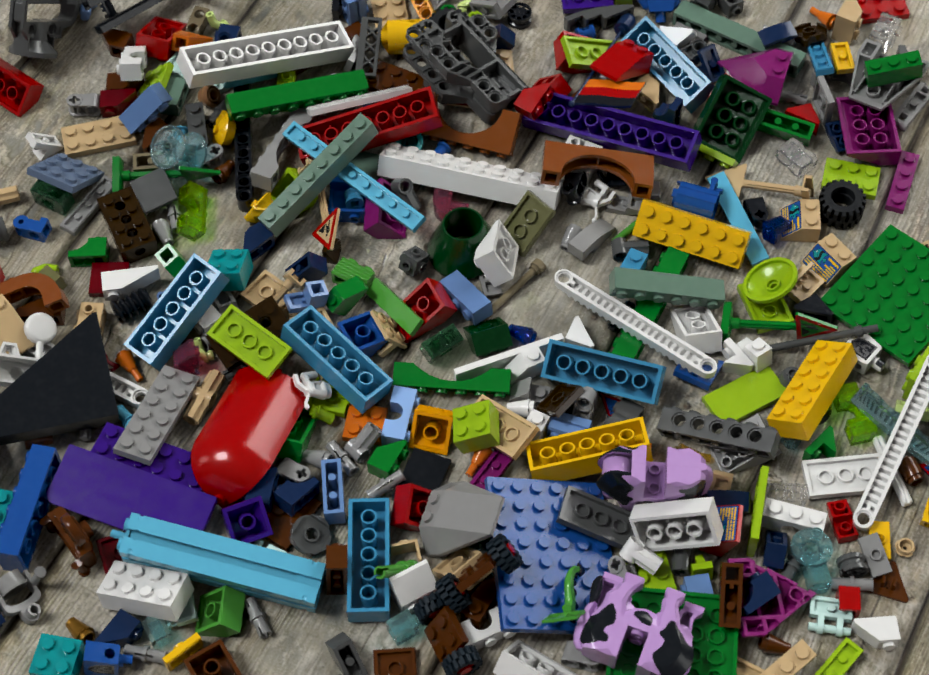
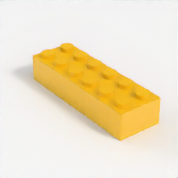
[632,199,752,269]
[767,340,858,441]
[526,416,653,481]

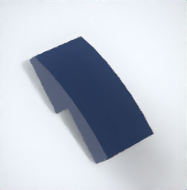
[757,21,798,49]
[824,120,846,153]
[708,490,751,513]

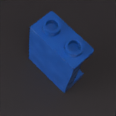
[328,176,366,223]

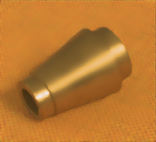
[66,617,95,645]

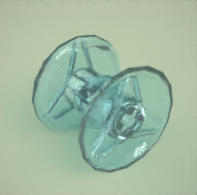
[150,124,207,171]

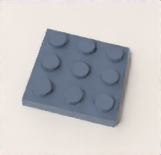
[27,153,104,194]

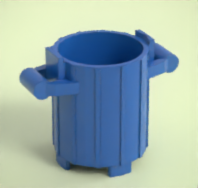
[671,177,723,220]

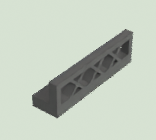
[356,16,382,79]

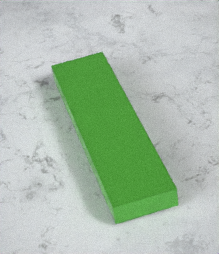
[366,278,424,336]

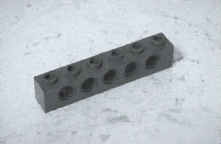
[657,406,781,460]

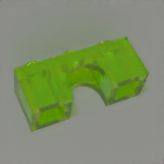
[176,181,208,241]
[833,382,878,446]

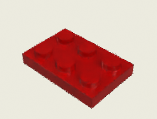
[857,0,910,24]

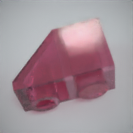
[173,338,203,375]

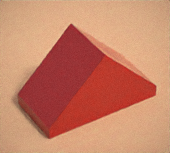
[785,103,820,135]

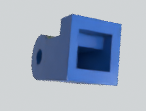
[13,215,52,243]

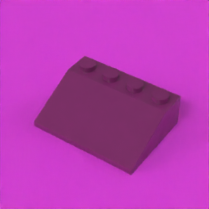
[836,97,902,166]

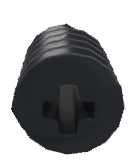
[110,288,153,322]

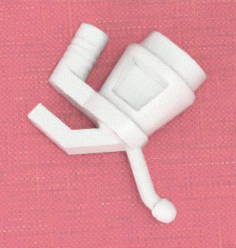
[580,179,617,223]
[292,371,332,410]

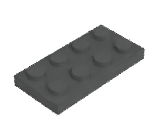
[556,485,635,549]

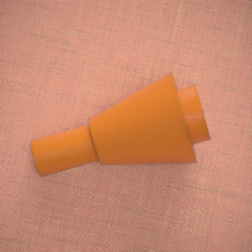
[809,7,837,30]
[115,350,144,382]
[465,447,493,478]

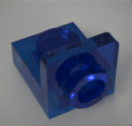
[762,216,792,245]

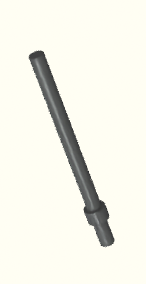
[769,324,879,352]

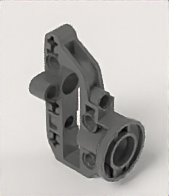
[8,0,86,59]

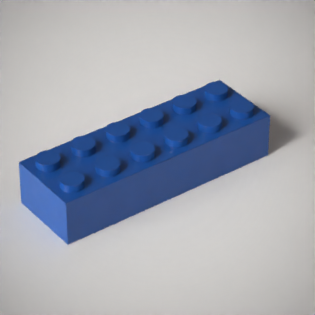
[0,444,61,573]

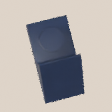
[697,44,725,83]

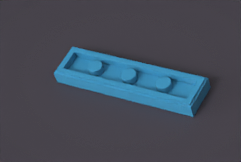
[806,41,834,76]

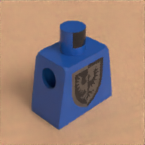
[83,640,133,675]

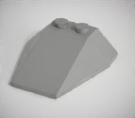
[848,39,929,111]
[419,481,505,557]

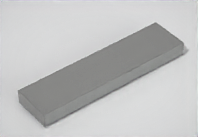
[59,175,113,236]

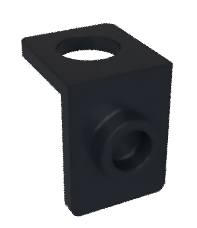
[597,169,627,187]

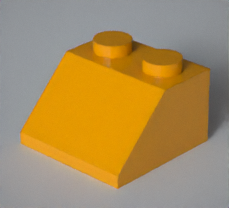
[409,404,453,455]

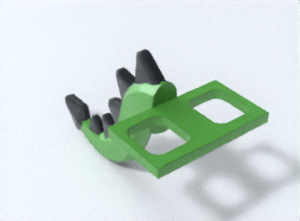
[542,563,585,624]

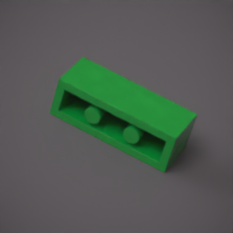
[864,50,923,88]
[757,109,816,147]

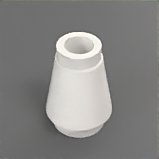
[507,399,536,418]

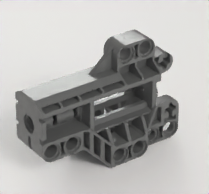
[403,10,529,125]

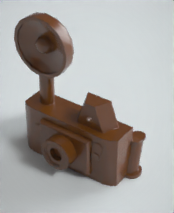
[39,506,97,577]

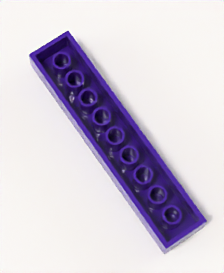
[521,93,702,172]

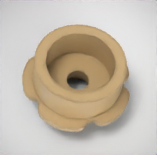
[895,538,915,558]

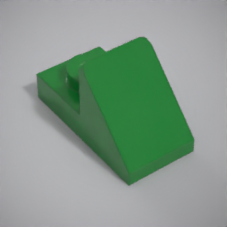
[802,426,836,460]

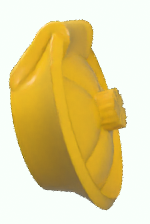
[213,110,236,146]
[244,192,273,224]

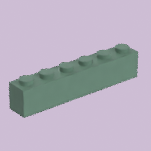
[609,267,725,309]

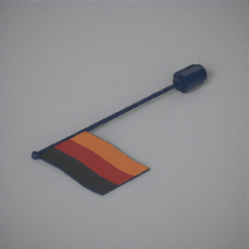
[568,14,646,108]

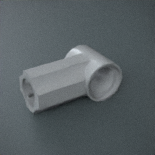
[344,422,382,463]

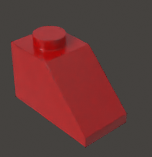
[532,73,572,96]

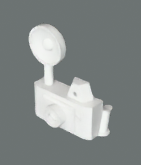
[0,312,57,387]

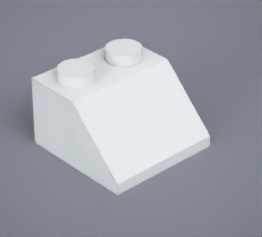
[389,559,437,615]

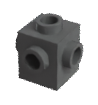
[398,245,430,277]

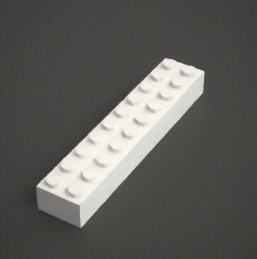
[176,21,354,89]
[377,142,564,211]

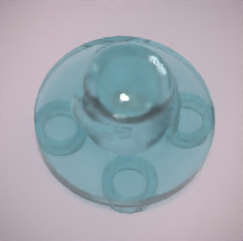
[790,527,833,567]

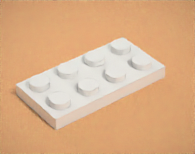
[801,453,890,500]

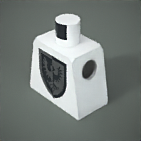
[846,334,886,374]

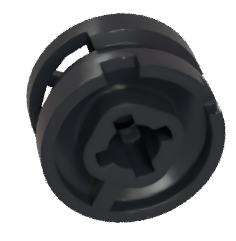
[508,3,532,30]

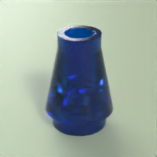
[509,324,537,345]

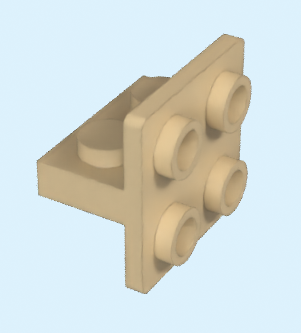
[370,309,407,358]

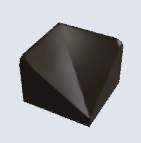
[322,238,342,264]

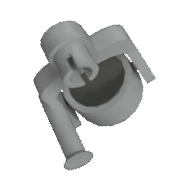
[0,566,46,624]

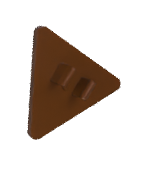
[866,561,908,603]

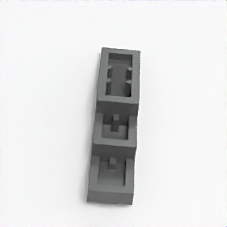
[564,4,634,32]

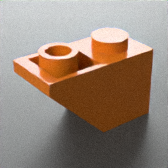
[171,30,213,52]

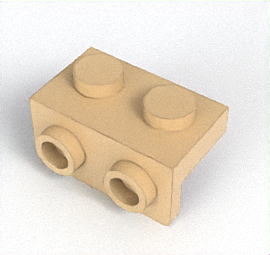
[787,261,825,303]

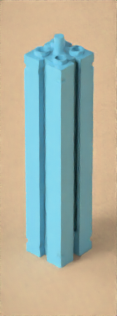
[110,512,326,613]

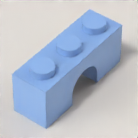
[380,385,421,445]

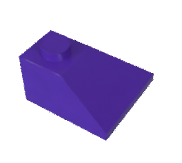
[221,495,273,543]

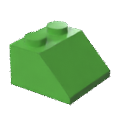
[195,585,246,637]

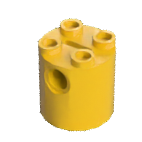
[381,19,427,55]

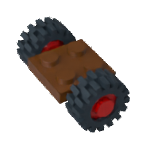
[435,533,523,614]
[413,591,483,675]

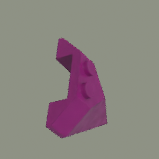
[717,48,794,106]
[727,558,817,638]

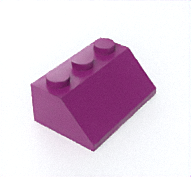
[363,178,406,239]

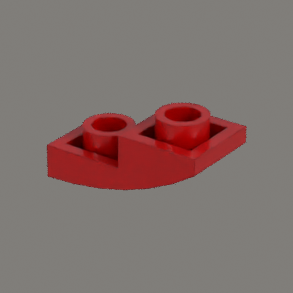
[826,499,859,544]

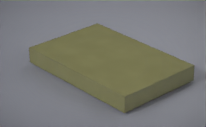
[503,190,556,257]

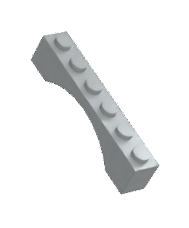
[250,107,317,192]

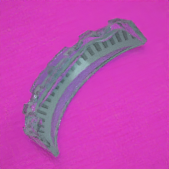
[850,382,929,467]

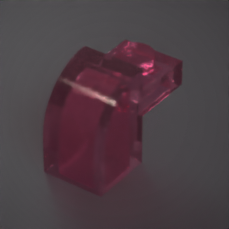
[433,188,469,222]

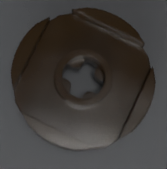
[794,22,827,47]

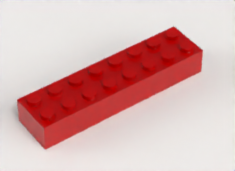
[298,86,443,166]

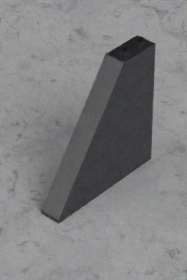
[0,312,119,446]

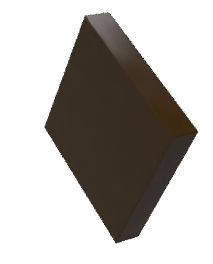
[535,383,585,418]

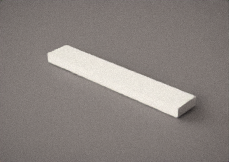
[306,85,413,116]
[454,333,564,381]

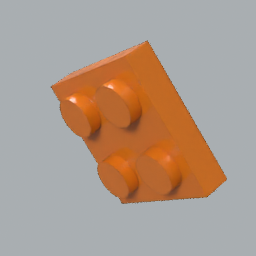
[342,403,388,446]

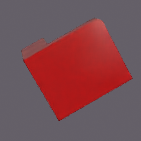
[836,586,861,618]

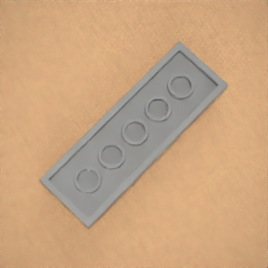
[113,365,200,466]

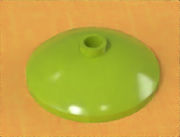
[743,257,798,303]

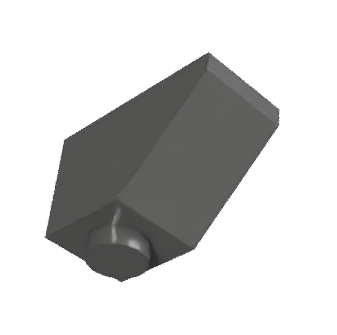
[325,632,368,675]

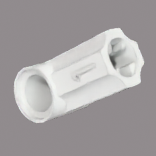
[619,536,664,575]

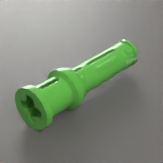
[374,560,418,579]

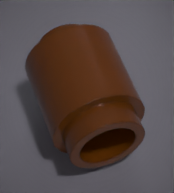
[898,455,924,487]

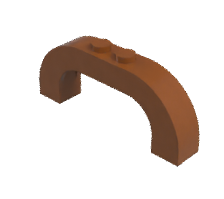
[0,273,70,314]

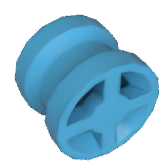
[344,188,364,209]

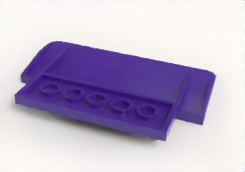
[47,422,218,531]

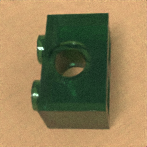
[30,179,75,216]
[419,323,464,364]

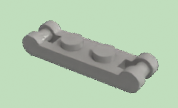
[894,81,929,132]

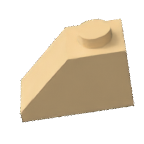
[635,73,660,113]

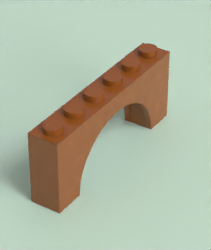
[417,88,523,159]
[540,140,654,199]

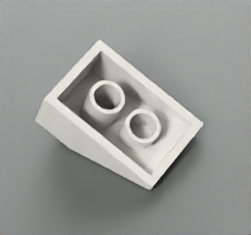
[474,219,519,287]
[669,305,723,354]

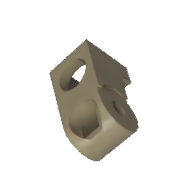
[185,5,210,35]

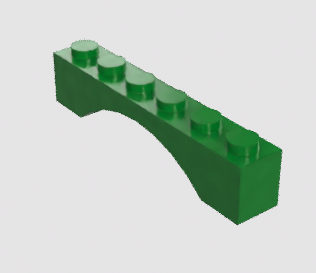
[392,362,511,398]

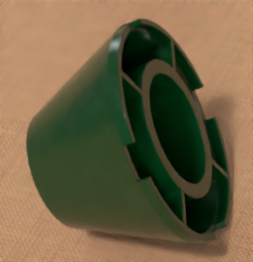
[427,207,491,280]

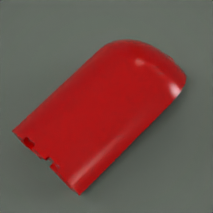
[191,366,306,508]

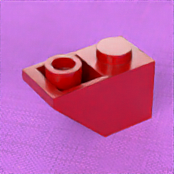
[513,83,554,121]

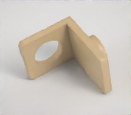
[390,539,422,563]

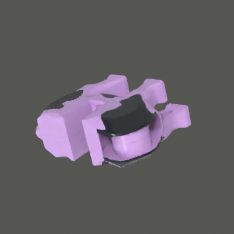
[596,445,713,512]
[573,571,705,675]

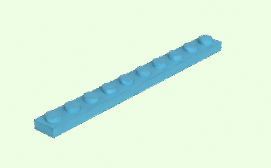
[282,121,426,233]

